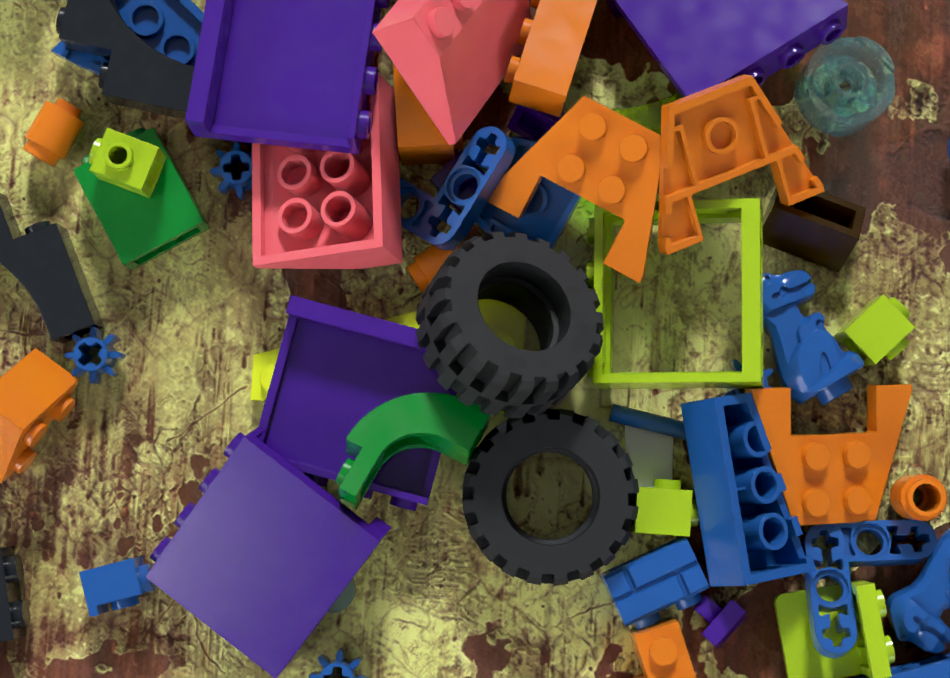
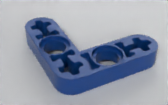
[400,126,515,251]
[801,519,937,659]

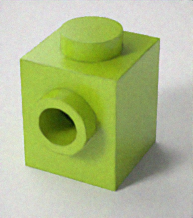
[89,127,167,199]
[835,294,915,367]
[630,478,699,536]

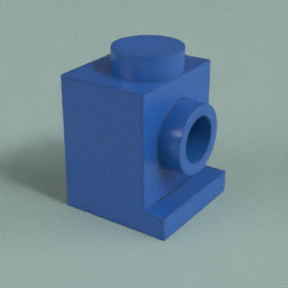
[79,556,156,617]

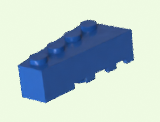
[681,393,817,587]

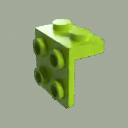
[774,580,895,678]

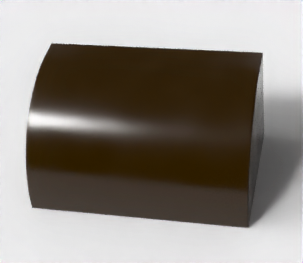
[763,188,866,273]

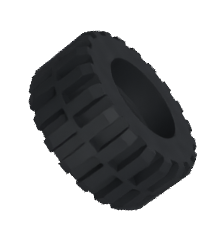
[416,231,604,418]
[462,408,639,586]

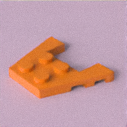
[658,74,825,255]
[488,96,661,283]
[745,384,912,526]

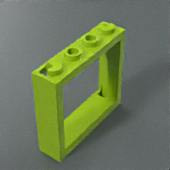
[586,198,764,389]

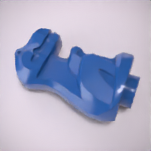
[763,270,864,406]
[886,528,950,654]

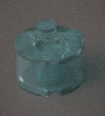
[794,36,896,137]

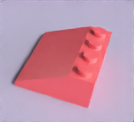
[372,0,531,145]
[252,73,403,269]

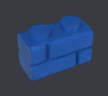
[600,536,709,630]

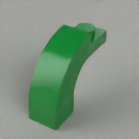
[336,392,490,510]

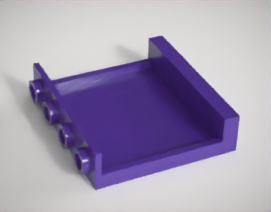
[185,0,390,154]
[606,0,848,98]
[259,295,457,511]
[145,426,391,678]

